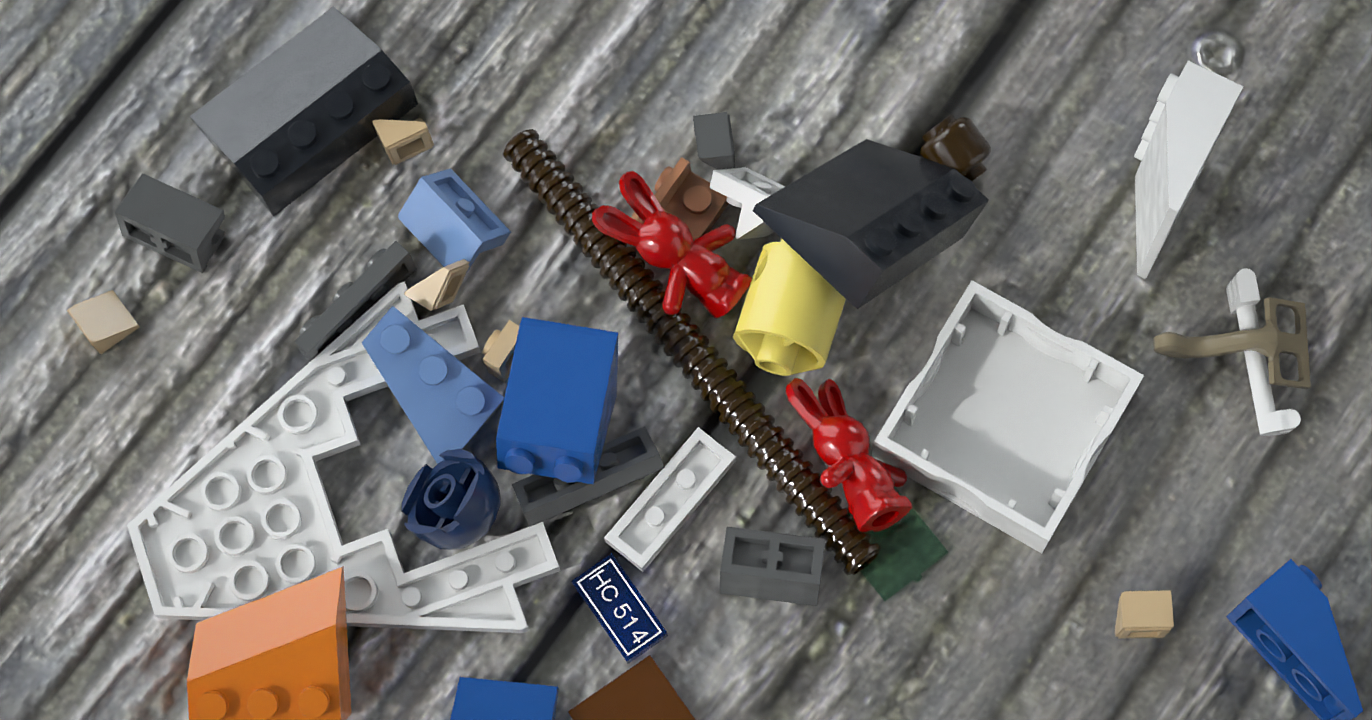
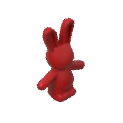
[592,171,752,318]
[785,378,912,532]

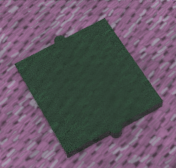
[852,487,948,602]

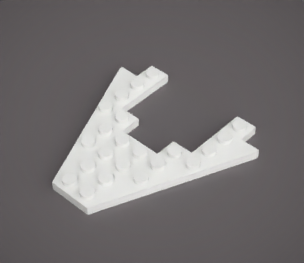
[127,281,561,633]

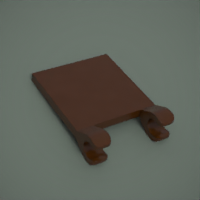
[568,655,695,720]

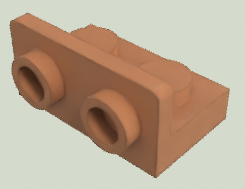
[631,157,729,270]

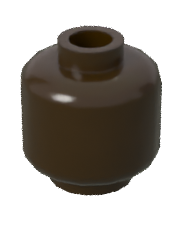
[920,114,991,181]

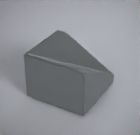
[693,112,735,170]

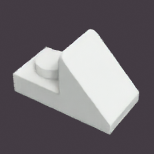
[710,167,785,240]

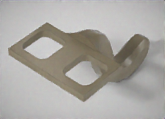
[1153,297,1311,389]

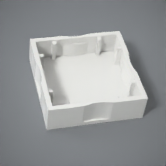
[872,280,1144,554]

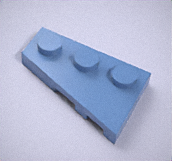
[362,306,504,464]

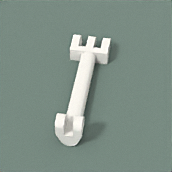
[1226,268,1301,436]

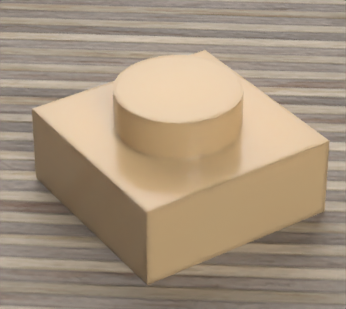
[483,320,519,382]

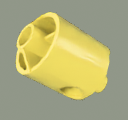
[733,238,846,376]

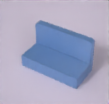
[398,168,511,274]

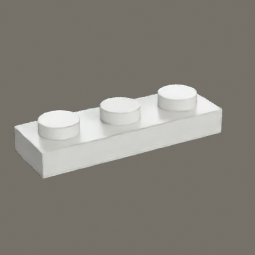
[604,427,736,572]

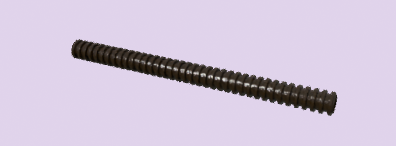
[503,129,881,575]

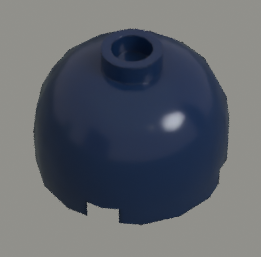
[401,449,501,550]

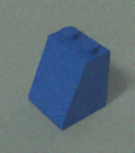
[496,317,618,485]

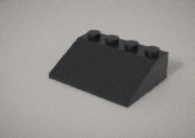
[190,6,418,216]
[752,139,989,309]

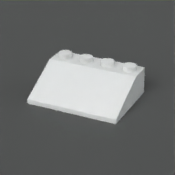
[1134,61,1244,279]

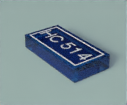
[571,553,668,664]

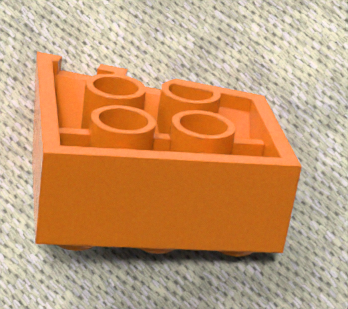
[187,566,352,720]

